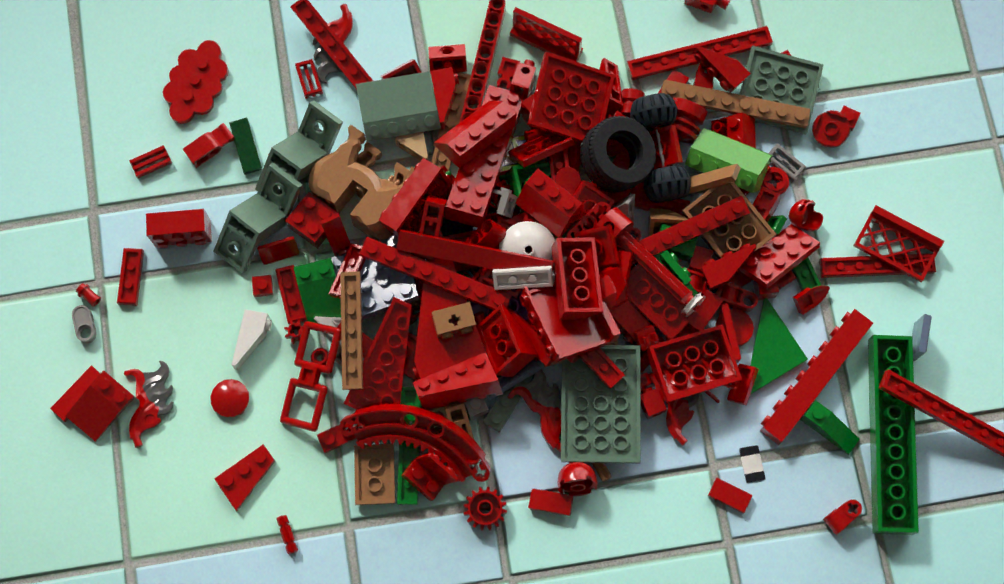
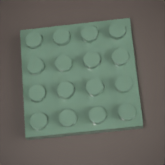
[734,46,824,135]

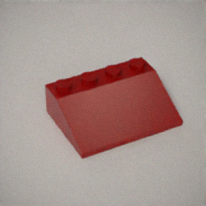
[646,324,742,403]

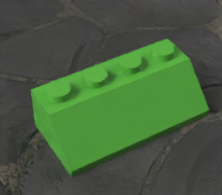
[685,128,773,193]

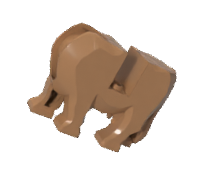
[309,124,414,240]

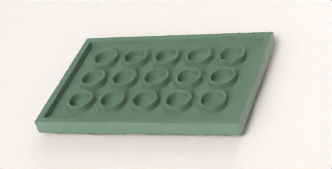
[561,345,641,464]

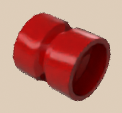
[618,88,645,118]

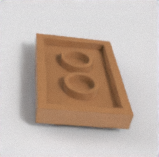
[354,444,395,505]

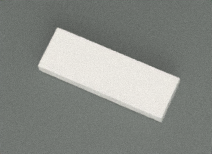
[492,266,553,290]

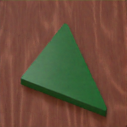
[750,298,808,395]

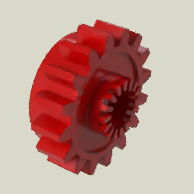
[464,487,507,531]

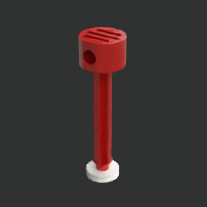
[594,207,706,317]

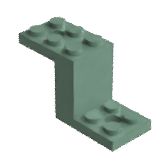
[255,100,343,192]
[213,163,302,273]

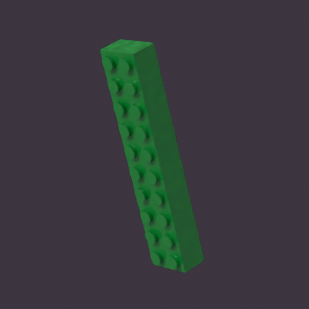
[868,335,919,535]

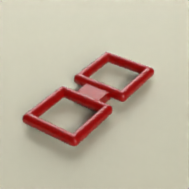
[280,321,341,432]

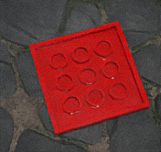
[527,52,615,142]

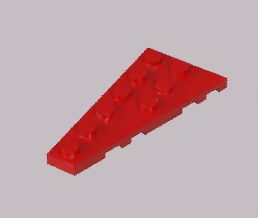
[343,297,412,410]

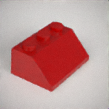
[515,169,584,238]

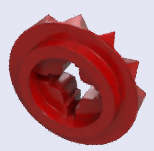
[761,167,789,194]

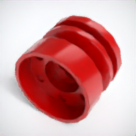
[665,97,708,144]

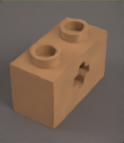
[431,302,476,339]

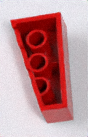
[413,352,503,410]

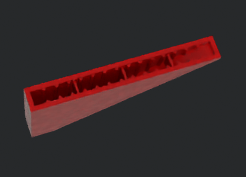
[412,232,486,379]

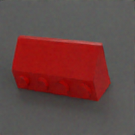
[434,101,517,169]
[379,158,452,238]
[551,238,604,320]

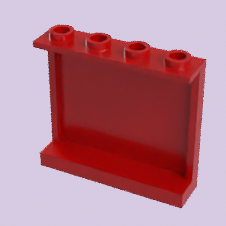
[520,282,621,363]

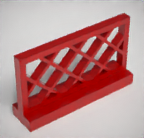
[510,7,583,62]
[853,205,944,282]

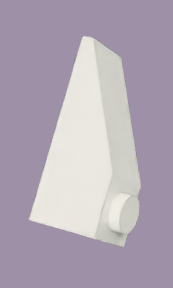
[232,309,272,370]

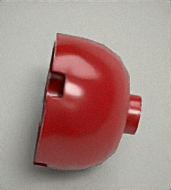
[558,462,597,496]

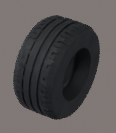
[580,116,656,192]

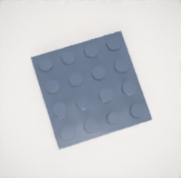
[331,235,420,320]

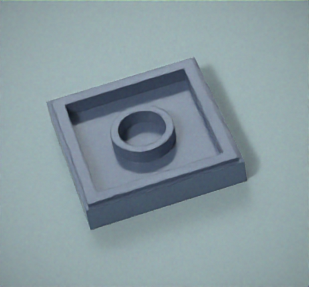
[912,314,932,361]

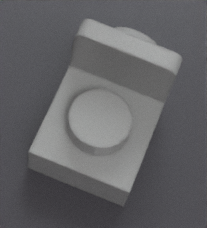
[493,187,518,219]

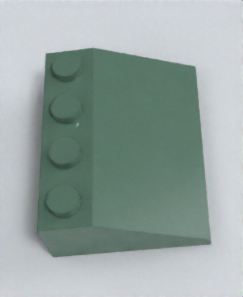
[356,71,441,142]

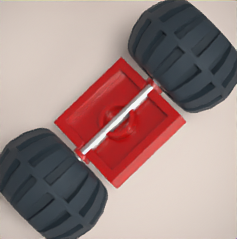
[630,93,691,203]

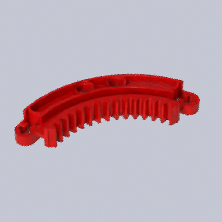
[339,404,491,482]

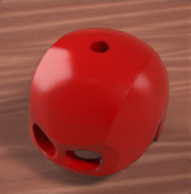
[788,199,823,232]

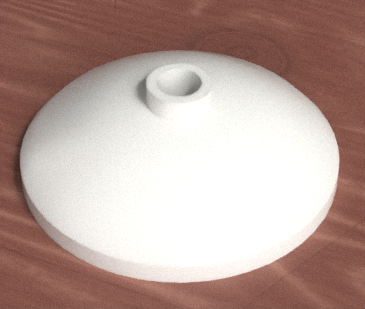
[499,221,555,260]

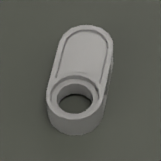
[72,305,96,343]

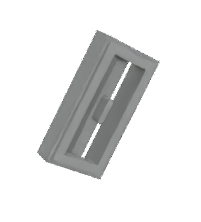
[768,143,806,182]

